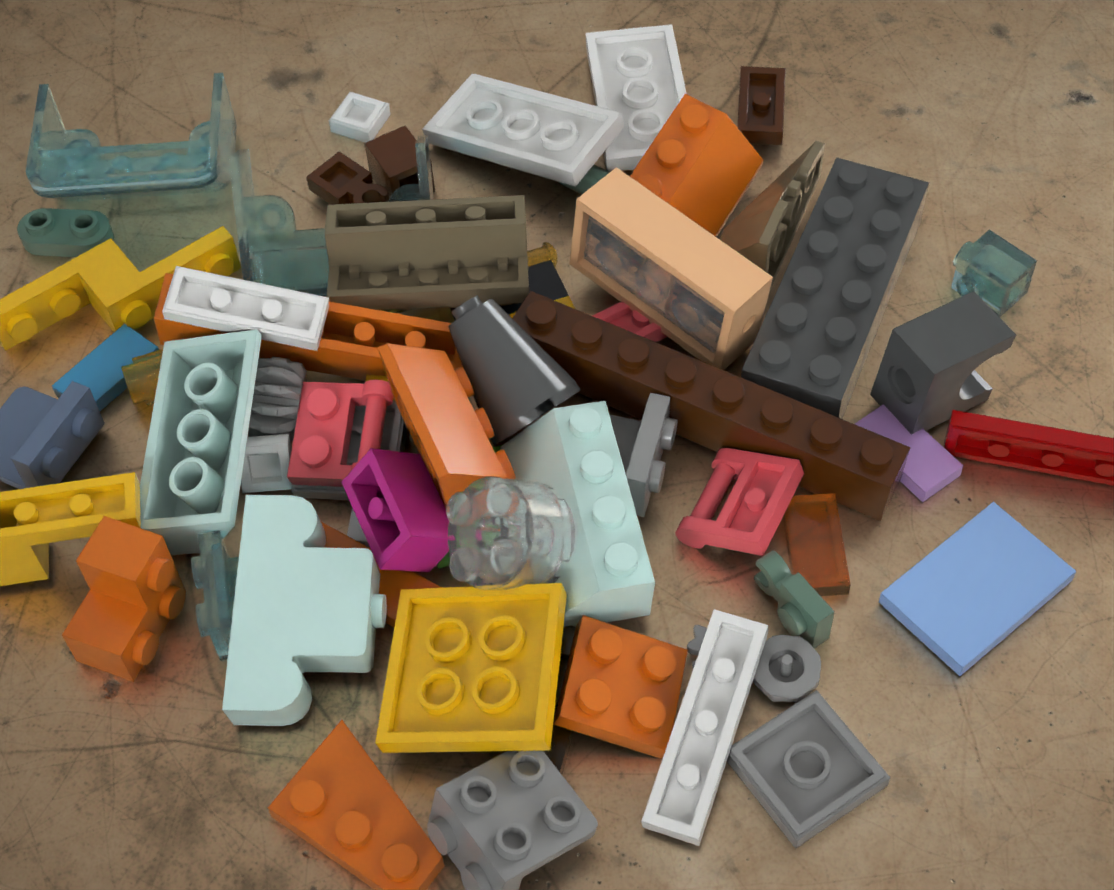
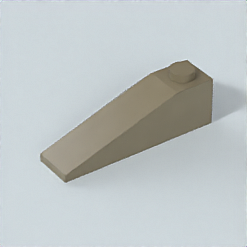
[720,141,825,292]

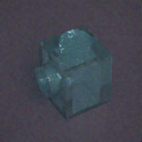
[951,230,1037,317]

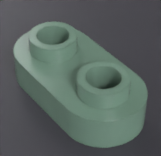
[17,208,114,257]

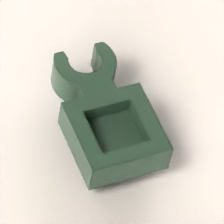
[754,550,835,648]

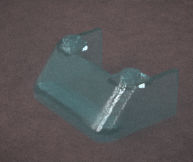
[228,135,434,297]

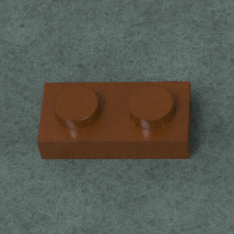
[737,66,786,145]

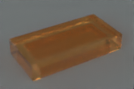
[783,493,851,596]

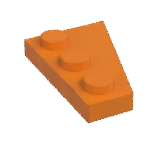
[267,719,445,890]

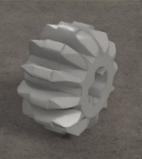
[248,357,307,442]

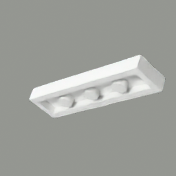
[641,609,768,846]

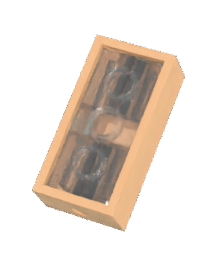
[569,167,773,370]

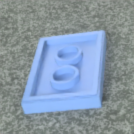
[879,501,1076,676]

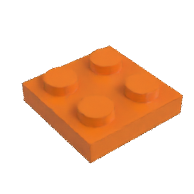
[553,615,688,759]

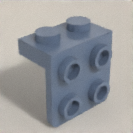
[0,381,105,489]

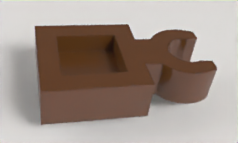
[306,151,390,205]

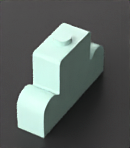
[222,495,387,726]

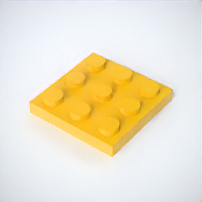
[375,583,567,753]

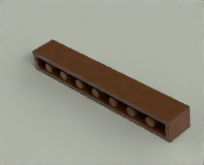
[512,291,911,521]

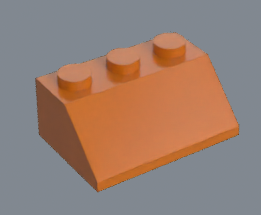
[630,94,764,237]
[377,343,516,527]

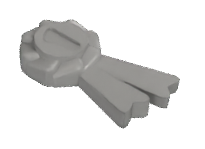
[687,625,821,702]

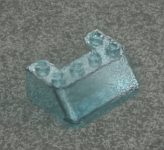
[26,73,237,202]

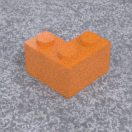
[62,516,186,682]

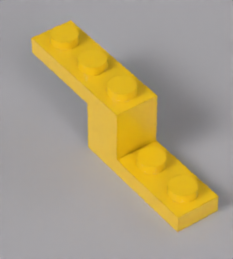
[0,226,242,351]
[0,472,141,586]

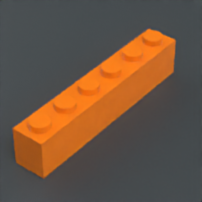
[154,273,463,381]

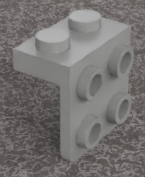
[610,393,677,517]
[427,751,598,890]

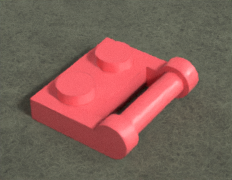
[287,380,393,487]
[675,448,804,556]

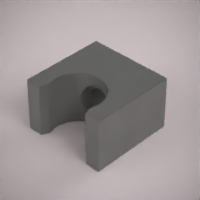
[870,291,1016,435]

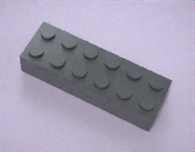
[741,157,929,419]

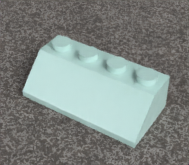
[140,329,262,555]
[501,401,655,627]

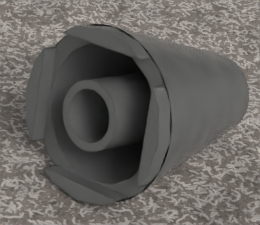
[448,295,581,445]

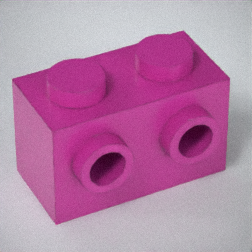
[341,448,461,572]

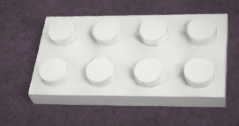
[585,24,687,172]
[422,73,624,187]

